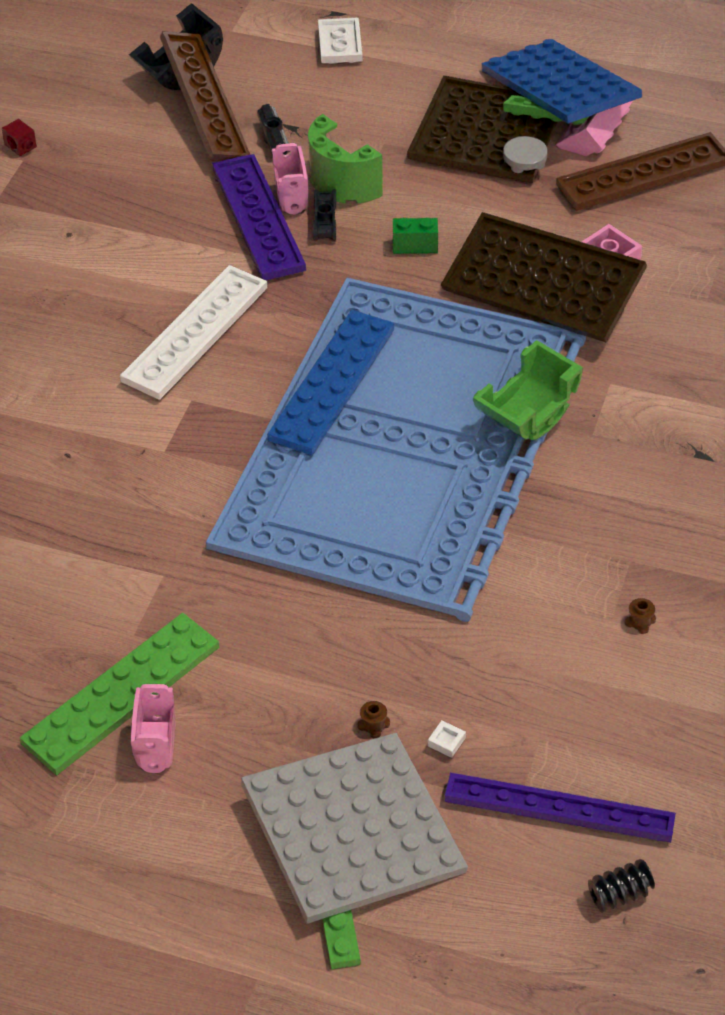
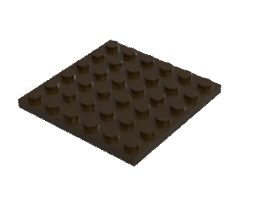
[407,75,558,183]

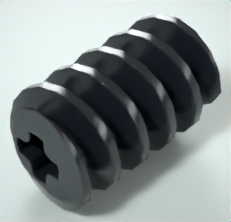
[588,859,655,913]

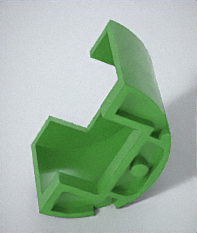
[308,114,383,203]
[473,340,583,440]

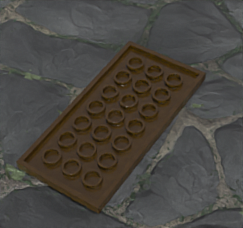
[440,212,647,343]

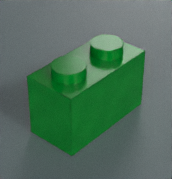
[393,217,438,254]

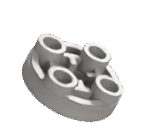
[503,136,547,173]

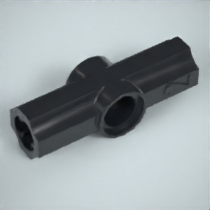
[257,104,290,155]

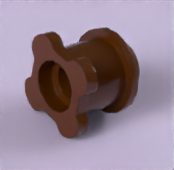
[625,598,656,634]
[357,701,390,738]

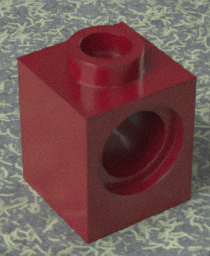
[2,119,37,156]

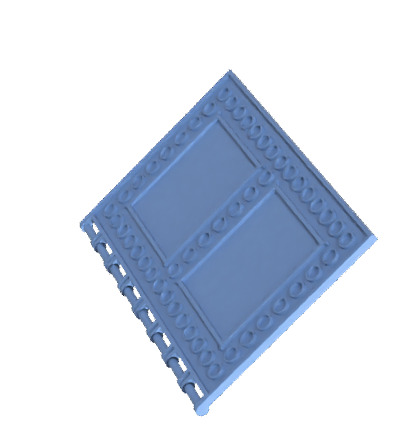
[206,278,586,622]

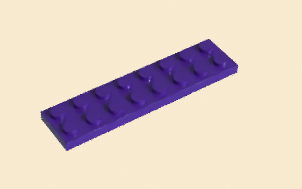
[212,154,306,280]

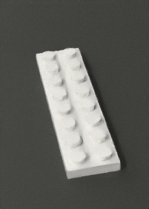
[120,265,268,400]

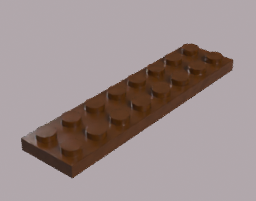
[160,31,250,161]
[556,132,725,211]

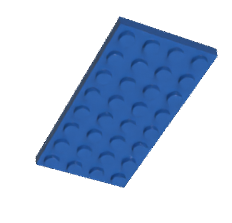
[482,39,642,123]

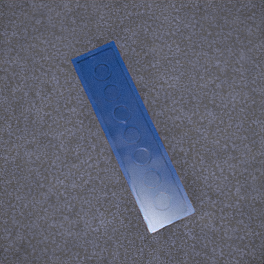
[267,310,394,455]

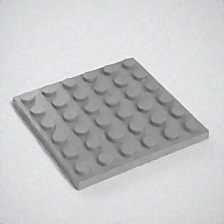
[241,733,468,924]

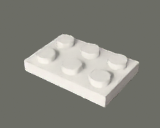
[318,18,363,64]

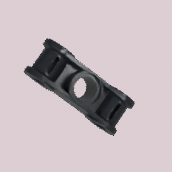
[313,189,337,241]

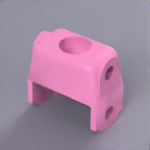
[272,143,308,215]
[131,684,176,773]

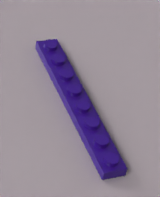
[445,772,676,843]

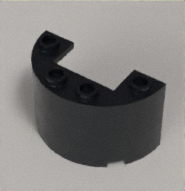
[129,3,223,90]

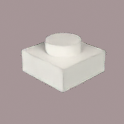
[428,720,466,758]

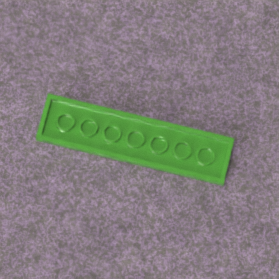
[20,613,220,776]

